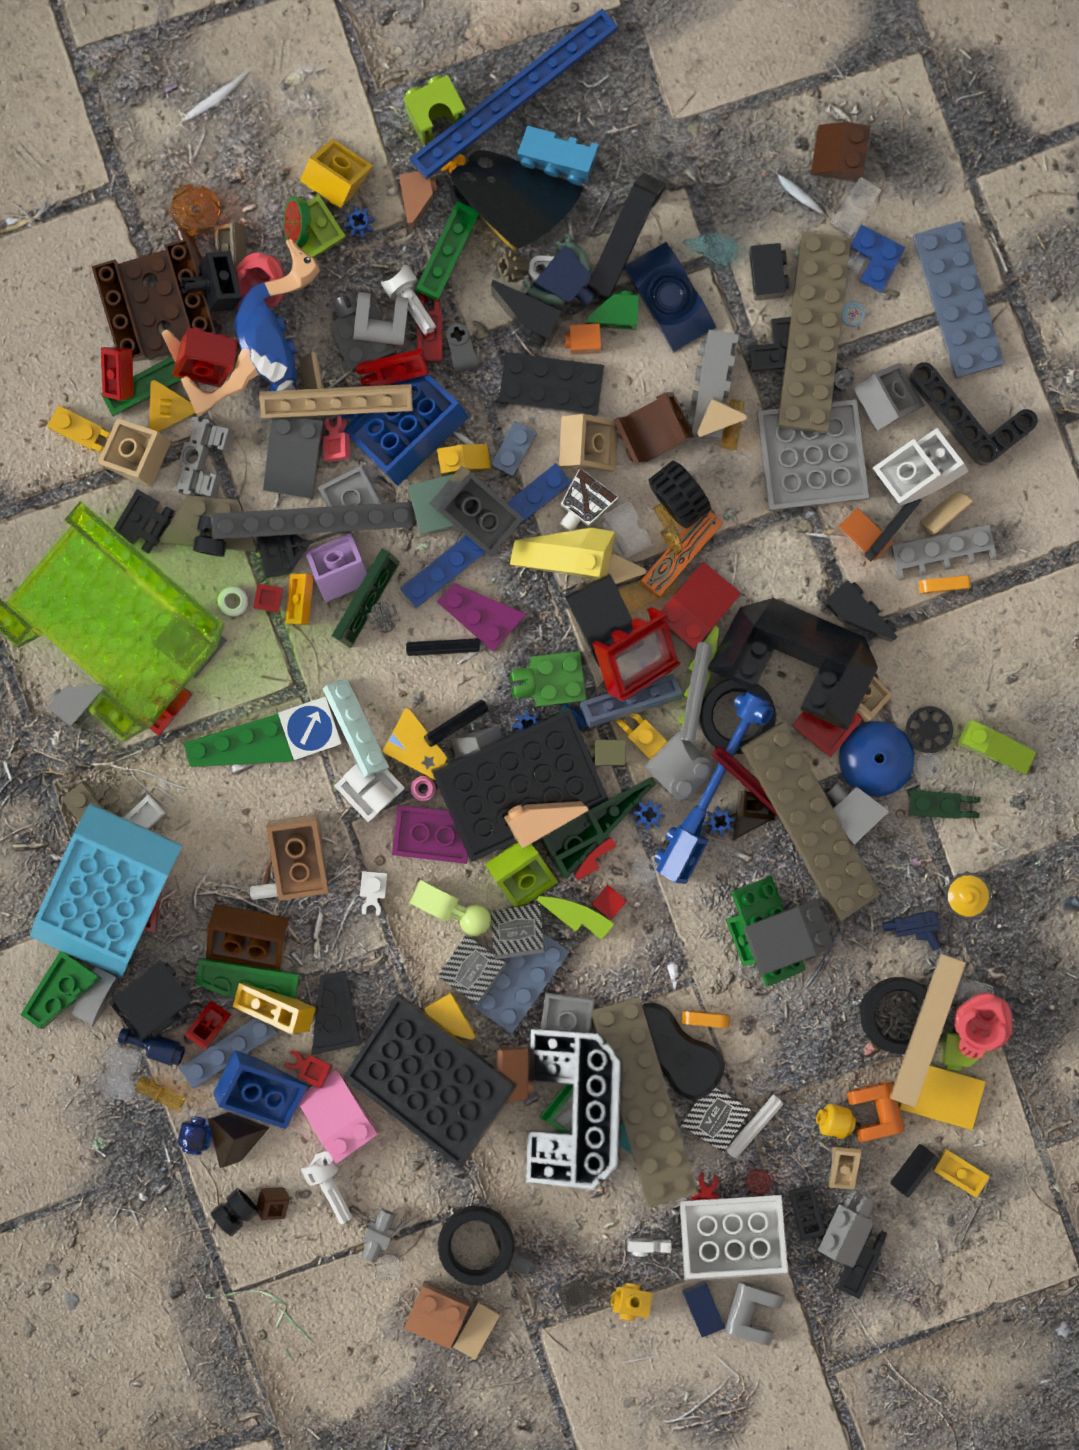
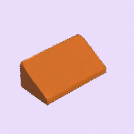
[839,507,893,561]

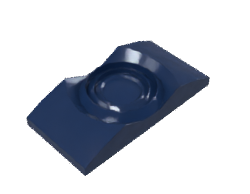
[624,242,716,353]

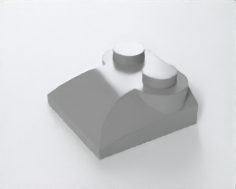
[644,731,714,802]

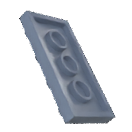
[471,933,570,1034]

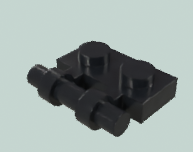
[112,489,174,554]

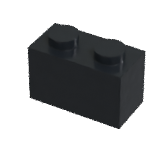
[749,243,790,300]

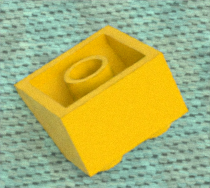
[300,138,373,208]

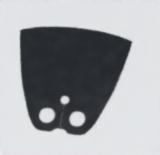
[450,150,583,249]

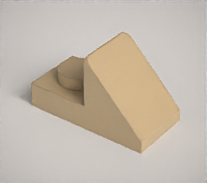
[829,1147,861,1190]

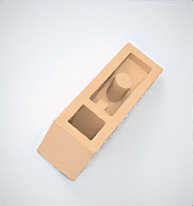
[504,801,588,848]

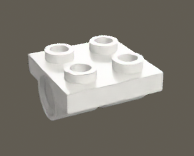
[334,763,405,823]

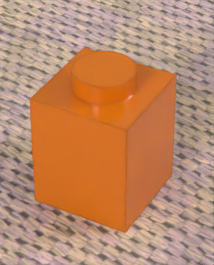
[565,323,601,355]

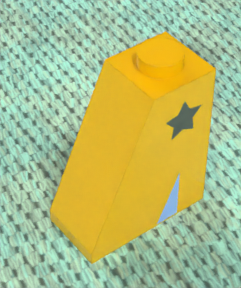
[382,708,448,780]

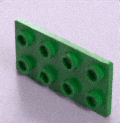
[726,876,806,986]

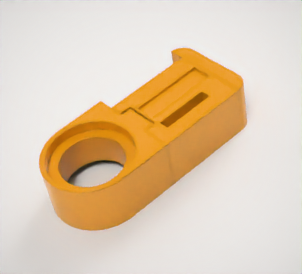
[918,575,971,594]

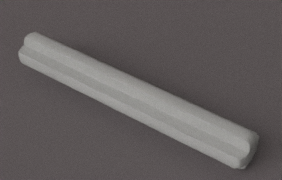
[681,642,712,742]

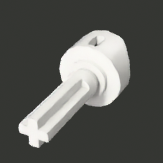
[381,265,437,335]
[301,1151,353,1224]

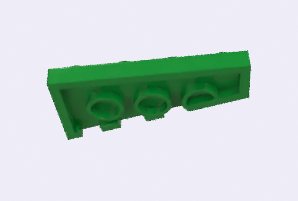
[183,714,295,767]

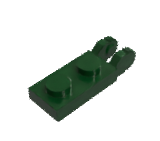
[908,790,981,819]

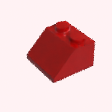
[172,328,237,387]

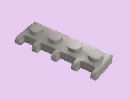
[891,524,997,580]

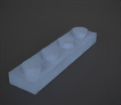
[580,674,683,728]
[179,1017,278,1089]

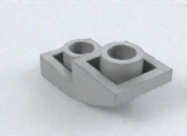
[72,967,119,1026]

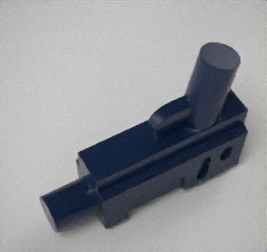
[882,910,942,951]

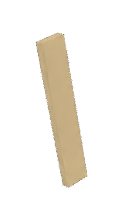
[259,384,413,418]
[890,954,966,1107]

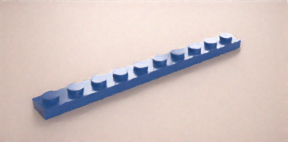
[410,9,618,180]

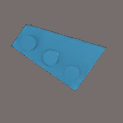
[517,126,599,185]

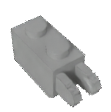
[818,1190,874,1268]

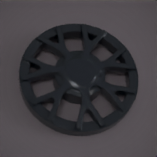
[906,706,953,753]

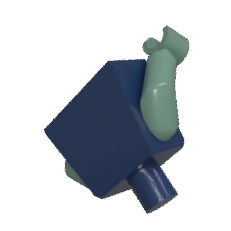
[518,233,595,306]

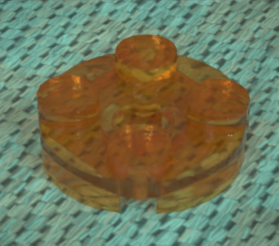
[169,184,220,236]

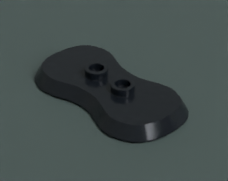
[642,1003,725,1100]

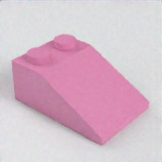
[299,1069,380,1163]

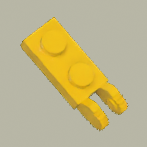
[47,405,110,453]
[615,713,667,760]

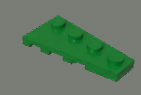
[196,958,300,999]

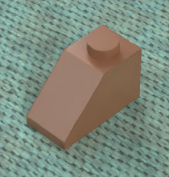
[399,171,437,229]

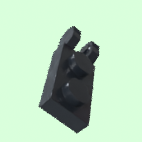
[836,1227,887,1299]

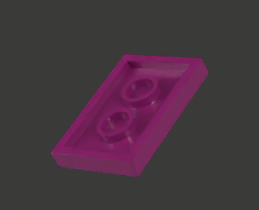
[392,805,468,864]

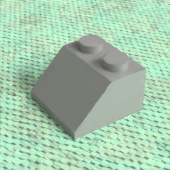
[853,363,925,431]
[47,685,112,728]

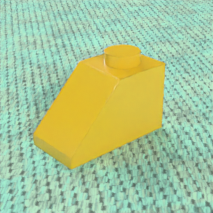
[437,444,491,477]
[424,992,476,1040]

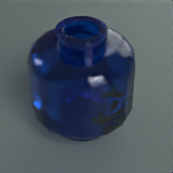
[177,1116,212,1155]

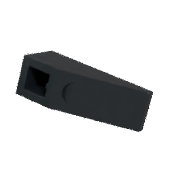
[823,580,898,642]

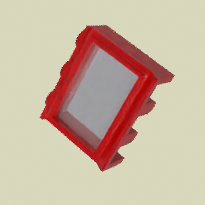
[593,607,681,701]

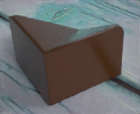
[256,1187,290,1220]

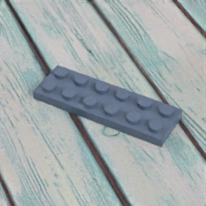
[913,221,1004,379]

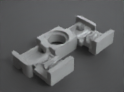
[172,417,235,499]

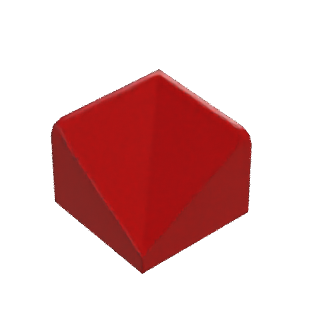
[591,885,627,920]

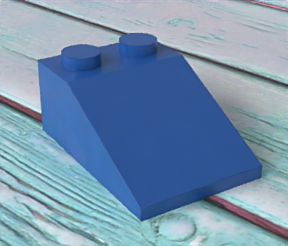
[213,1050,308,1129]

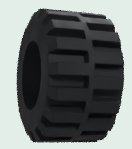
[648,460,711,529]

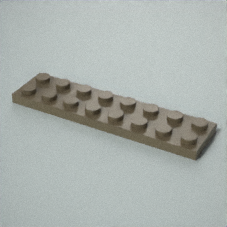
[777,232,851,434]
[741,722,880,921]
[591,997,698,1208]

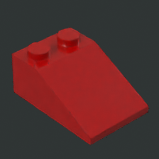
[661,562,741,651]

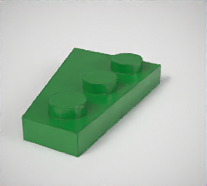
[20,951,102,1029]

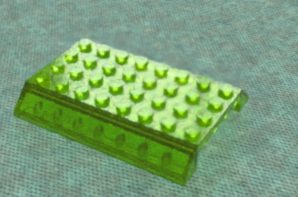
[0,501,225,742]

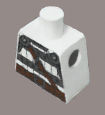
[560,468,618,531]

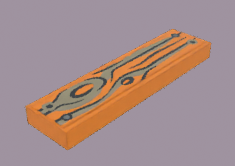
[640,511,723,598]

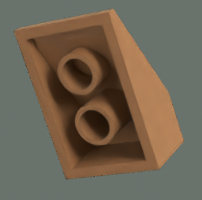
[266,814,329,901]

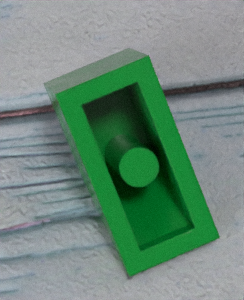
[587,291,639,330]

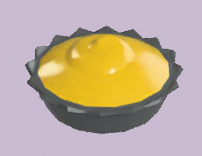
[944,871,993,921]

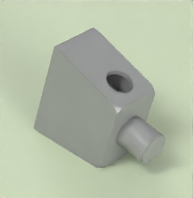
[827,783,889,845]

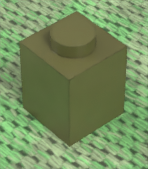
[590,740,625,766]

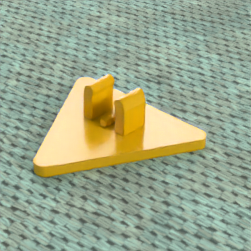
[149,380,196,432]

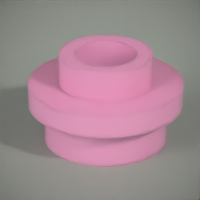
[411,776,436,801]

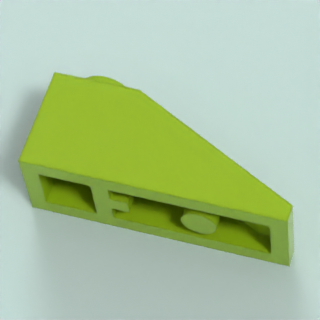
[957,720,1036,775]

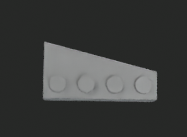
[688,330,739,441]

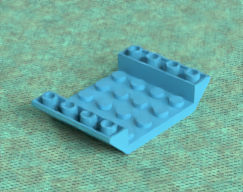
[30,803,183,978]

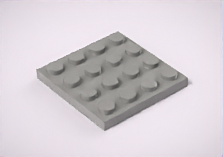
[757,399,869,511]

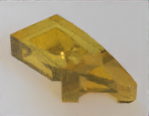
[653,503,683,555]

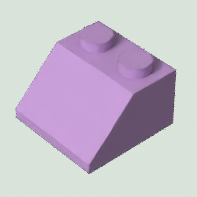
[305,533,368,602]

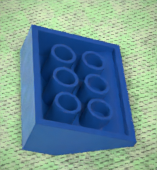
[344,374,469,486]

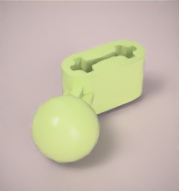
[409,880,491,936]

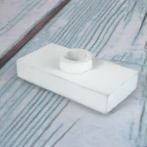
[124,795,166,830]

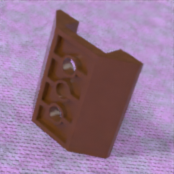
[91,238,216,362]

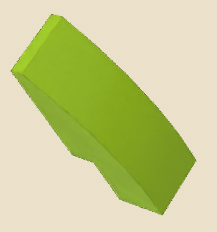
[536,895,614,940]

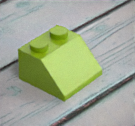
[485,842,558,907]

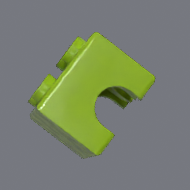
[404,75,466,144]

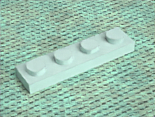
[323,679,389,778]

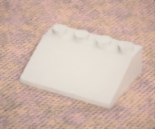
[680,1195,788,1281]

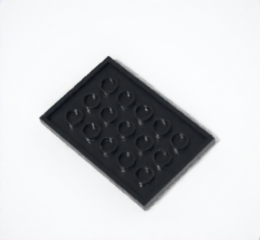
[431,708,608,862]
[344,994,517,1169]

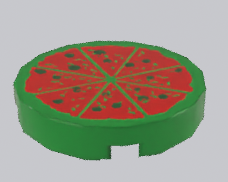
[283,197,311,247]

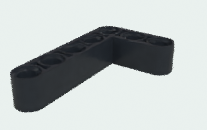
[587,173,666,301]
[910,362,1038,466]

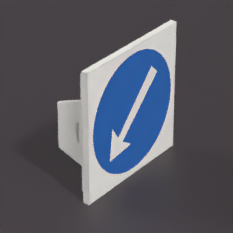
[278,696,342,760]

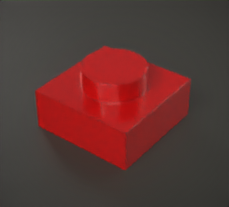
[253,583,283,613]

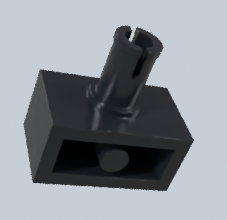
[181,251,242,312]

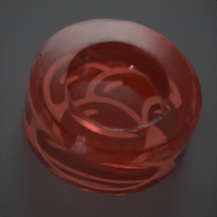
[745,1168,771,1195]

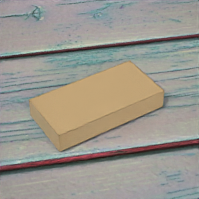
[453,1301,500,1359]

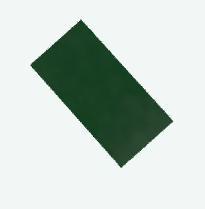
[332,548,400,648]

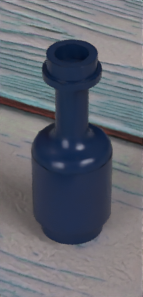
[117,1028,185,1066]

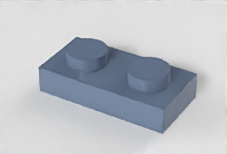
[491,421,537,477]

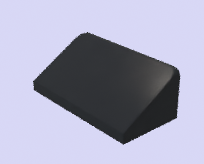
[890,1144,938,1198]

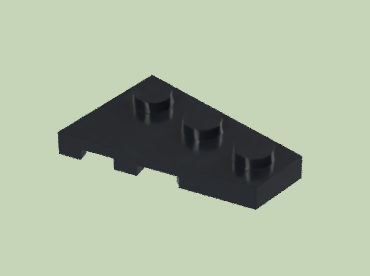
[311,970,361,1055]

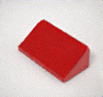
[101,347,134,401]

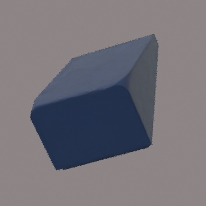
[682,1281,725,1338]

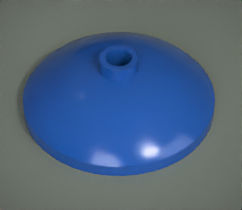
[839,721,914,796]

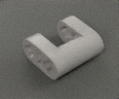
[353,292,409,346]
[724,1281,785,1345]

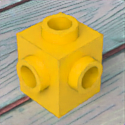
[611,1283,653,1322]

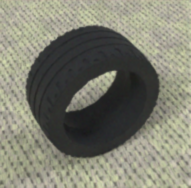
[699,679,776,754]
[860,977,928,1054]
[438,1206,514,1286]

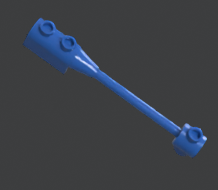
[655,691,773,884]

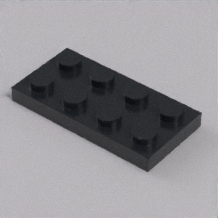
[499,352,604,416]

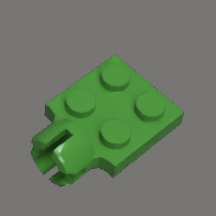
[510,651,586,707]

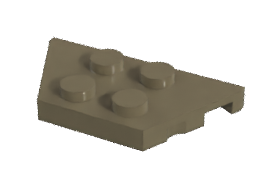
[160,495,257,553]

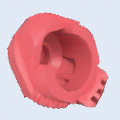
[235,252,285,309]
[955,992,1012,1059]

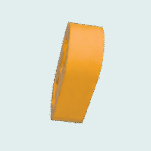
[681,1010,730,1028]

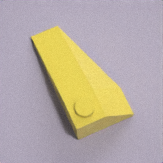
[510,528,616,580]

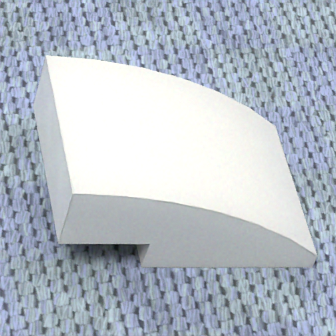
[873,428,968,506]

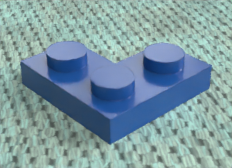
[850,224,905,293]

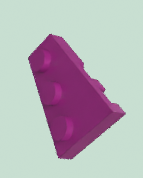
[437,583,526,652]

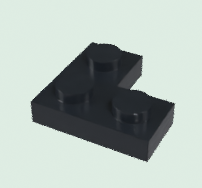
[748,317,791,372]

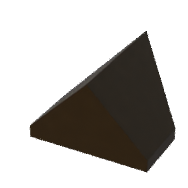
[733,791,775,841]
[208,1112,270,1168]

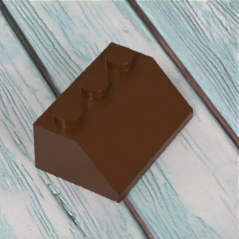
[206,904,289,970]

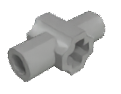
[361,1209,396,1262]

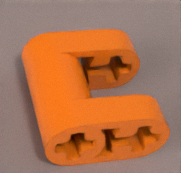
[846,1081,905,1142]

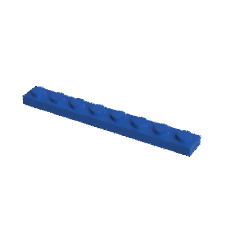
[400,463,572,609]

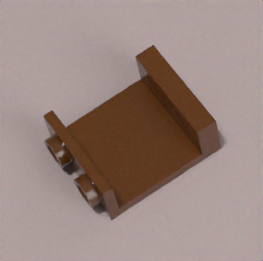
[614,392,694,465]

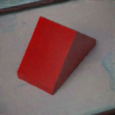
[184,1001,231,1049]

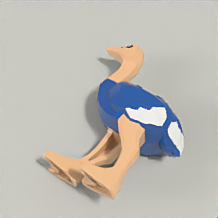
[161,239,320,417]

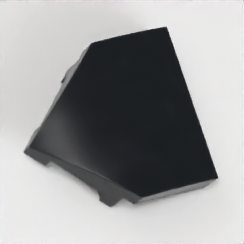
[256,534,311,579]

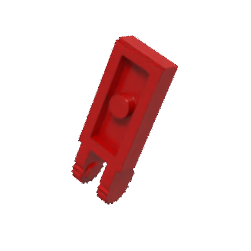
[417,293,443,362]
[355,348,429,387]

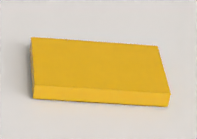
[899,1065,986,1130]

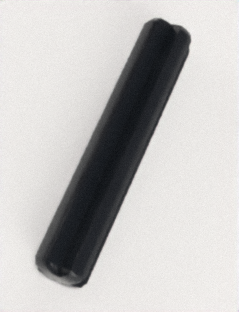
[406,638,480,656]
[424,700,489,747]

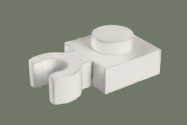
[360,871,388,916]
[627,1237,672,1256]

